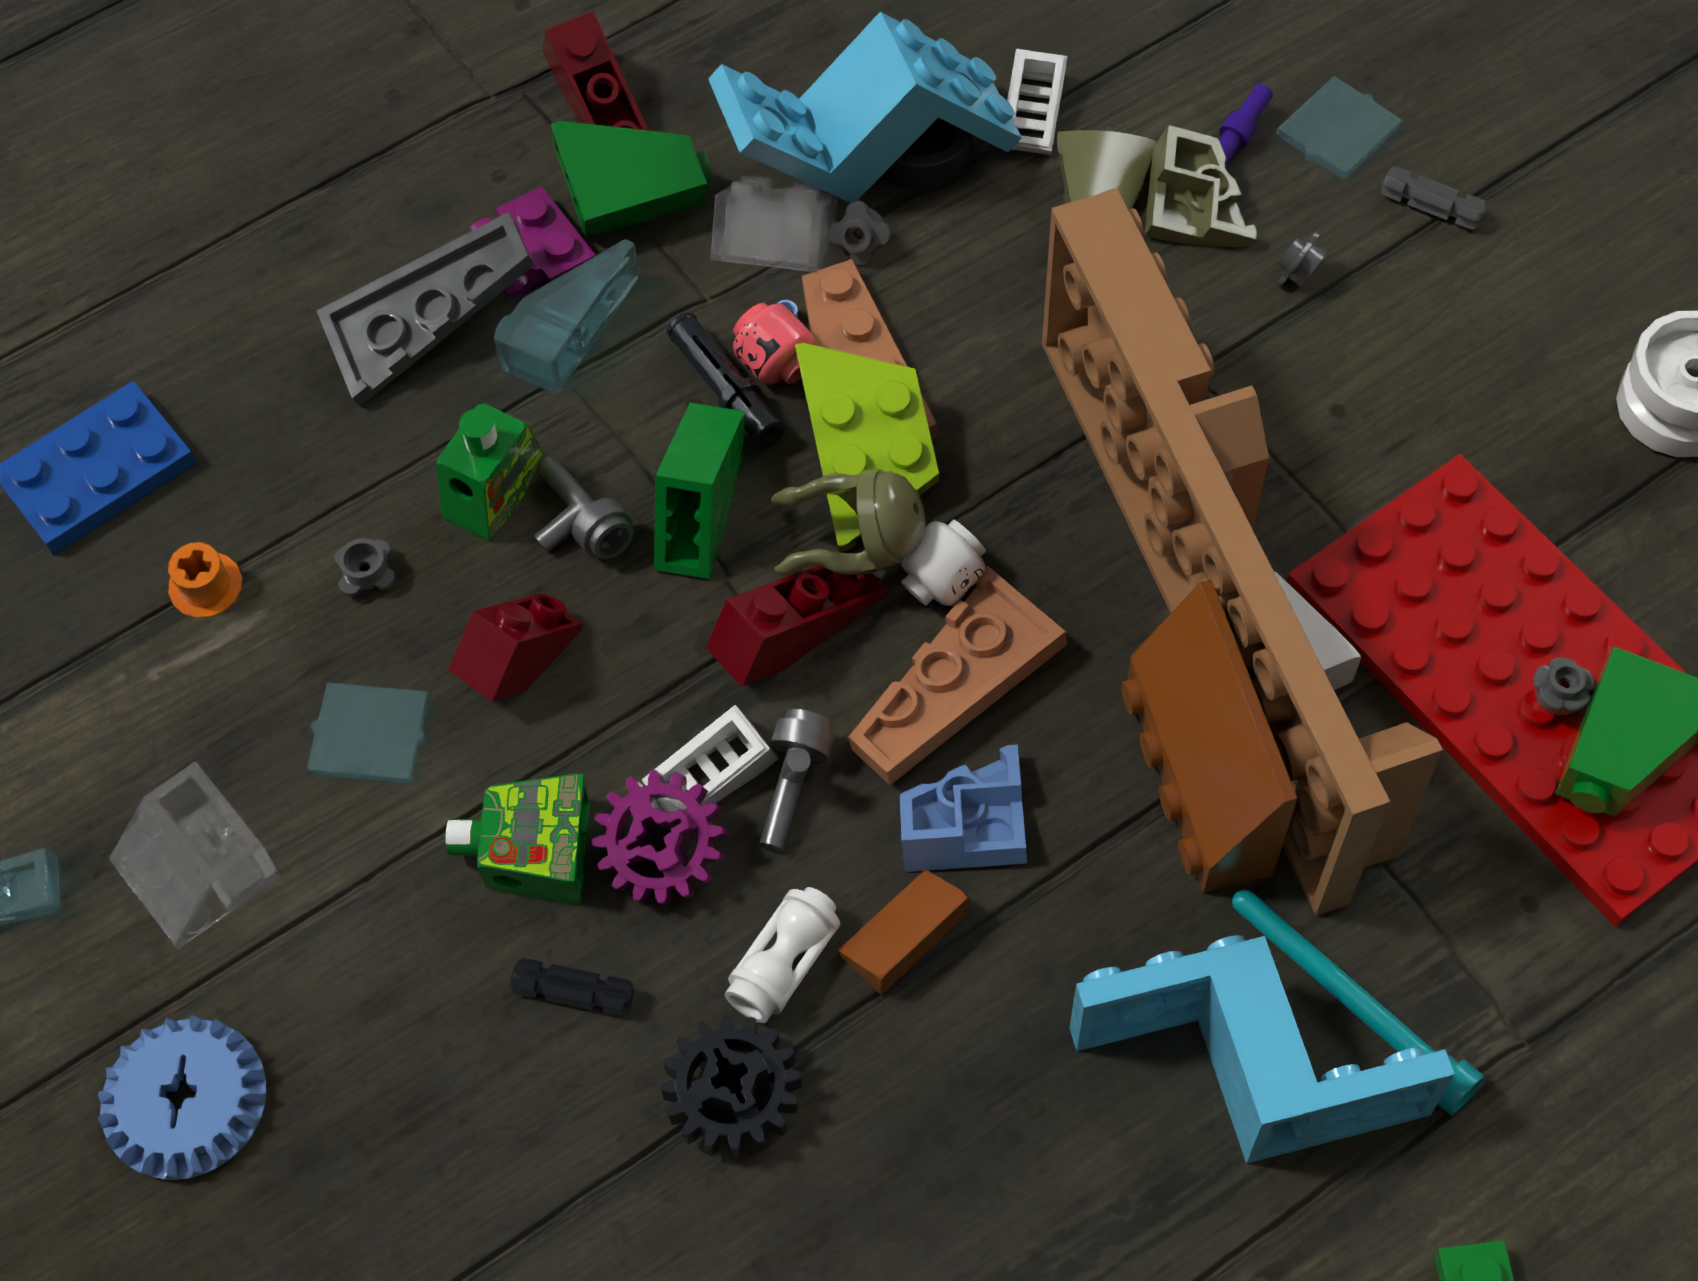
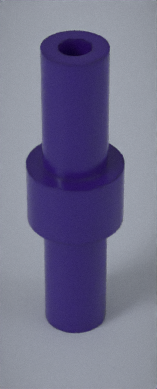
[1219,84,1273,167]

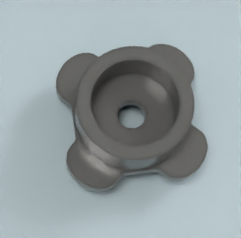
[828,201,891,265]
[1276,230,1327,287]
[334,538,395,597]

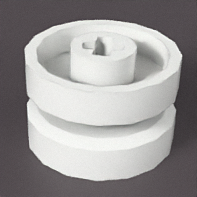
[1616,311,1698,457]

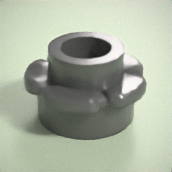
[1533,657,1595,716]

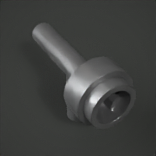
[534,456,634,560]
[759,709,835,851]

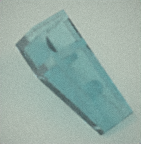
[494,239,640,394]

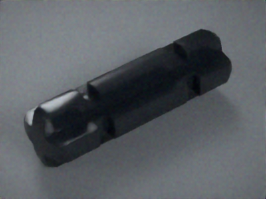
[511,958,634,1017]

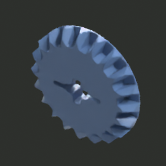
[97,1015,267,1180]

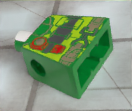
[436,403,546,542]
[446,774,591,905]

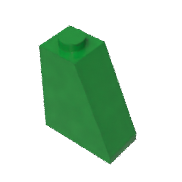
[551,121,713,239]
[654,403,745,579]
[1555,647,1698,817]

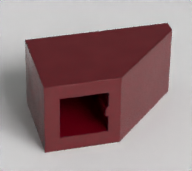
[448,594,584,702]

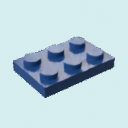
[0,381,197,555]

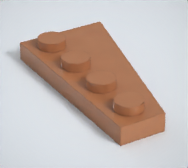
[802,259,937,438]
[848,566,1067,785]

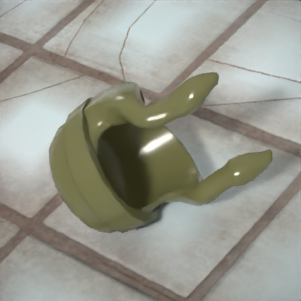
[771,469,925,575]

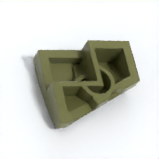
[1144,125,1257,247]
[1057,130,1156,209]

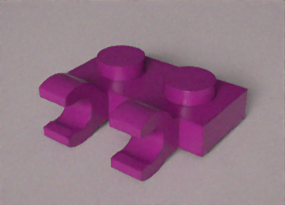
[470,186,597,298]

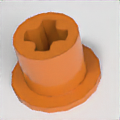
[168,542,242,618]

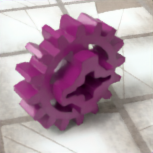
[592,770,728,905]

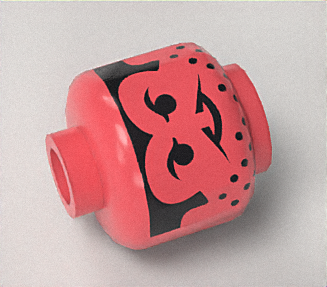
[733,302,814,385]

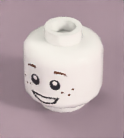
[901,520,986,606]

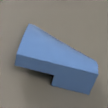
[900,744,1027,872]

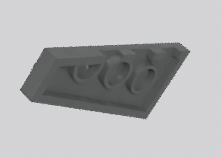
[316,212,535,407]

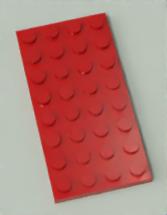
[1286,454,1698,928]

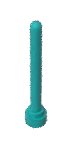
[1232,890,1485,1116]

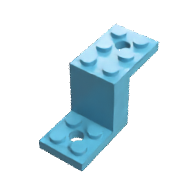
[708,11,1022,203]
[1070,935,1455,1164]

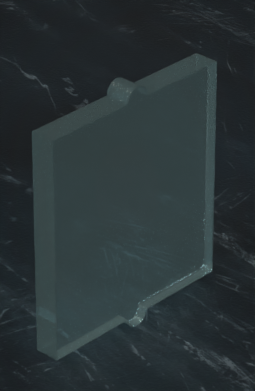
[1276,76,1402,180]
[306,682,429,784]

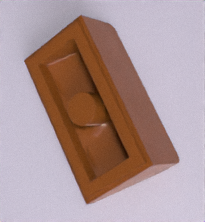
[838,869,970,995]

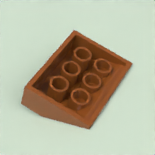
[1121,580,1297,894]

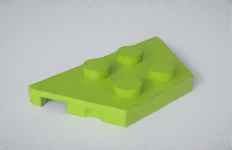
[795,343,939,553]

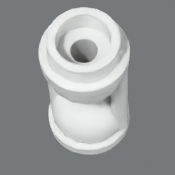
[725,887,840,1023]

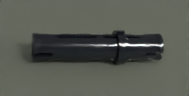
[666,312,785,448]

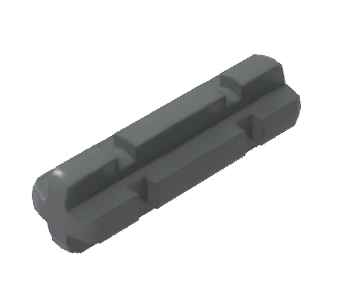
[1381,166,1487,230]

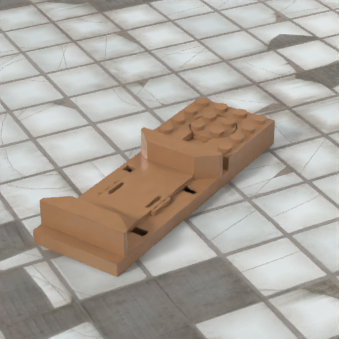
[1042,188,1443,916]

